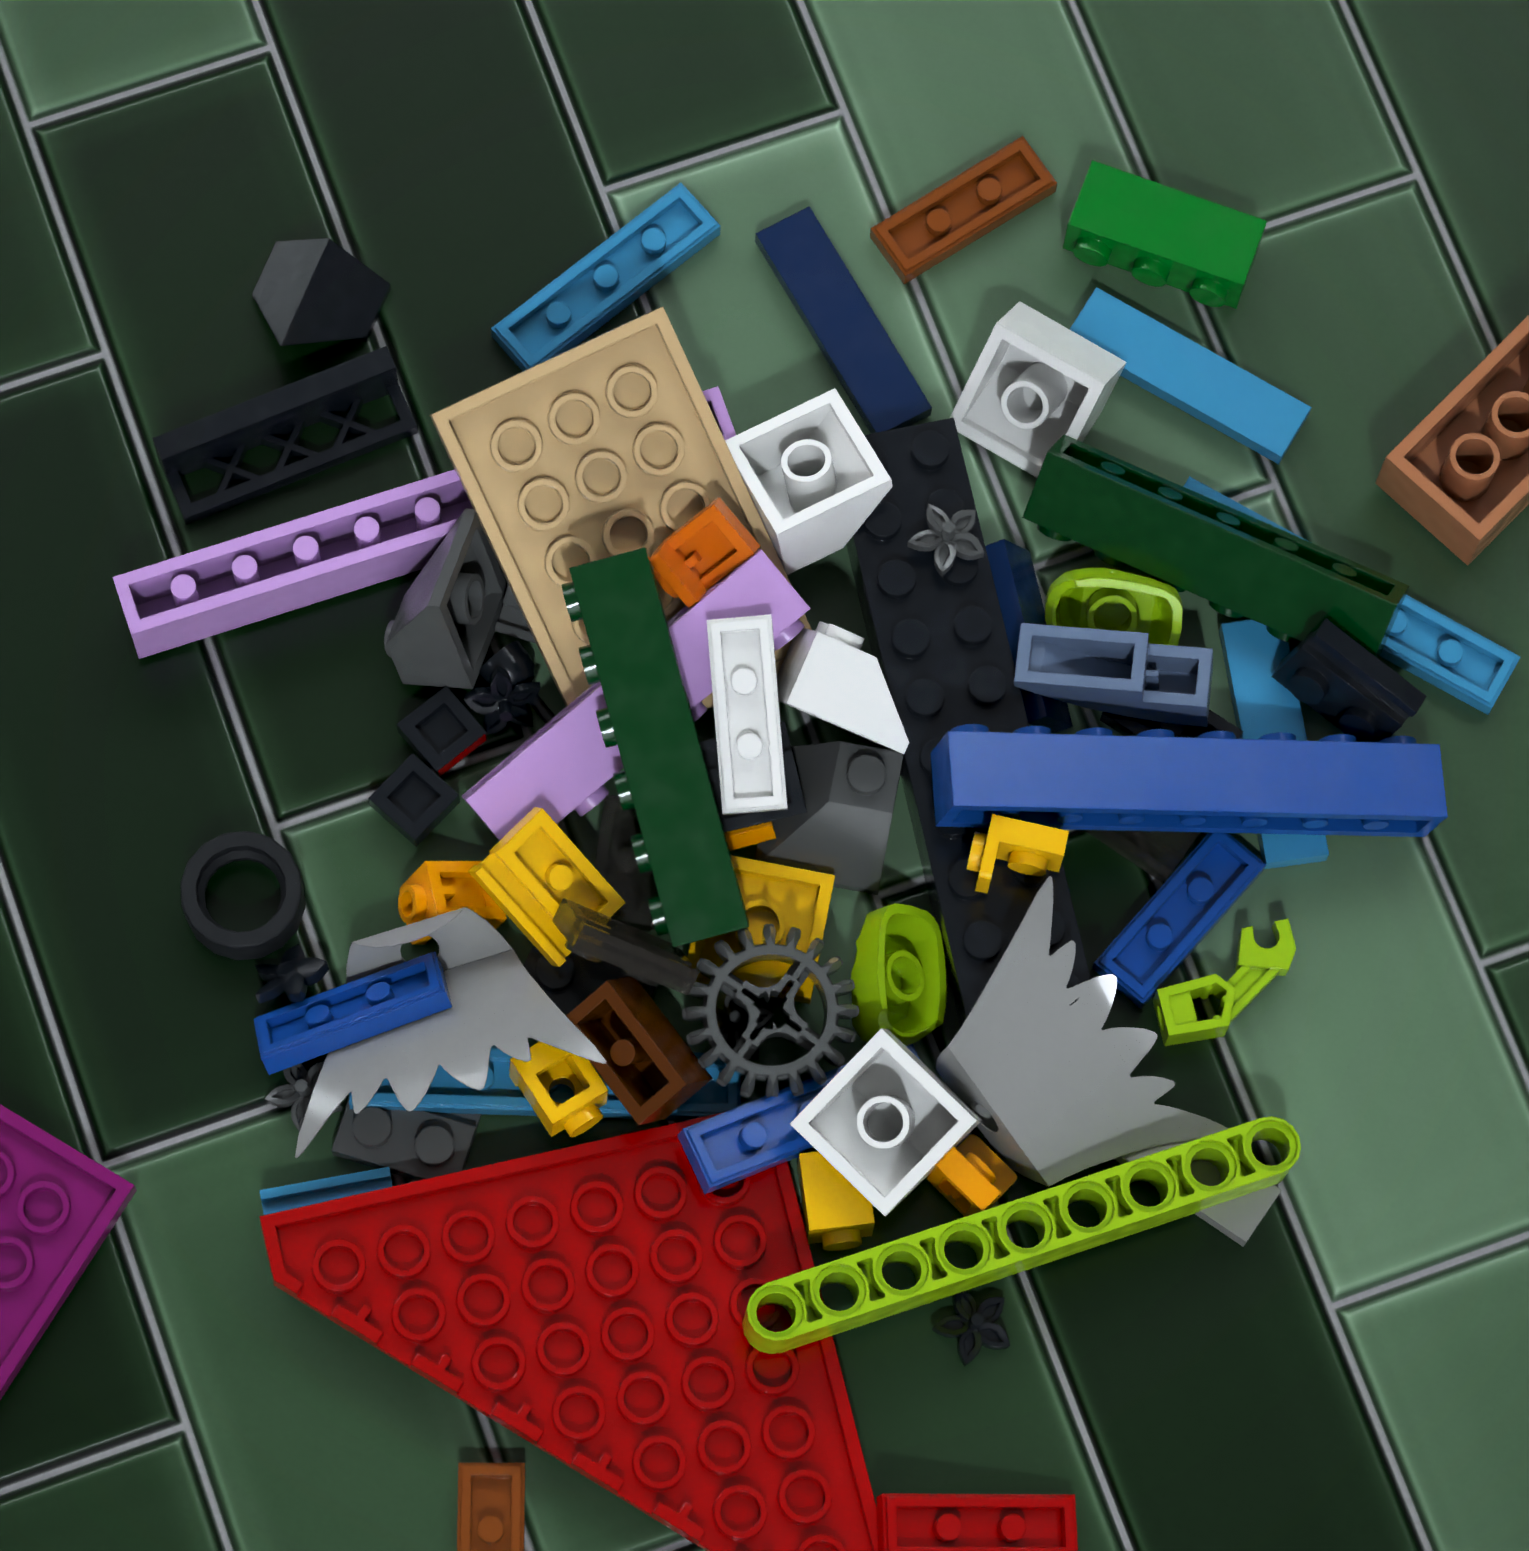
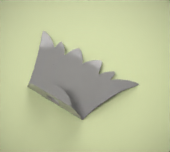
[936,876,1228,1187]
[295,907,606,1158]

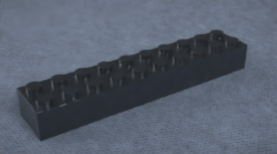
[846,418,1091,1028]

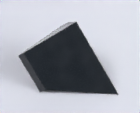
[252,238,391,346]

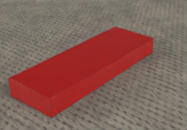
[876,1493,1078,1551]

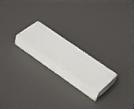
[707,614,788,815]

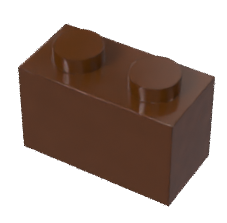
[566,976,713,1125]

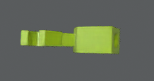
[1153,918,1296,1046]

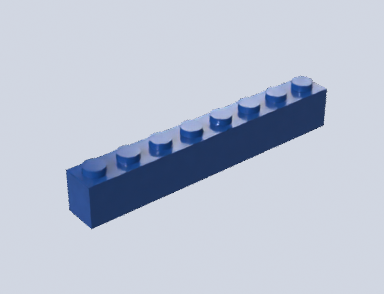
[930,724,1448,837]

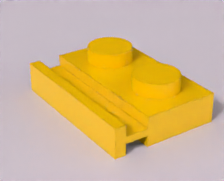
[468,807,626,967]

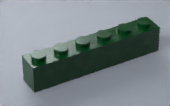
[1022,435,1409,658]
[561,547,749,947]

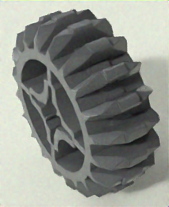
[682,924,859,1098]

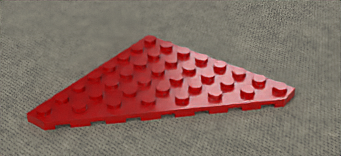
[259,1112,878,1551]

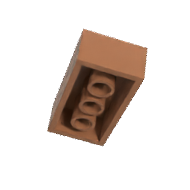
[1375,315,1529,566]

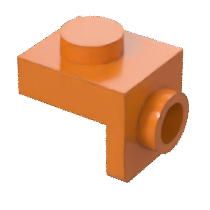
[650,497,760,608]

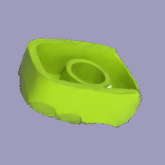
[1045,568,1183,646]
[851,903,947,1046]

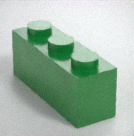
[1063,160,1267,309]

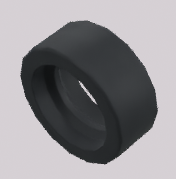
[180,831,305,960]

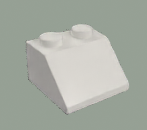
[950,301,1127,478]
[725,388,893,575]
[777,621,909,754]
[790,1028,982,1216]

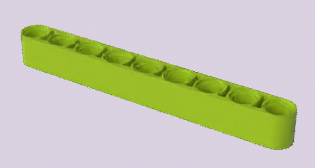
[742,1116,1301,1354]

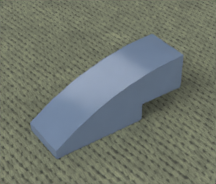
[1014,623,1213,727]

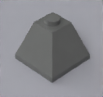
[384,508,507,689]
[754,741,904,895]

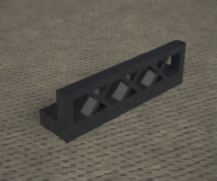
[153,346,418,525]

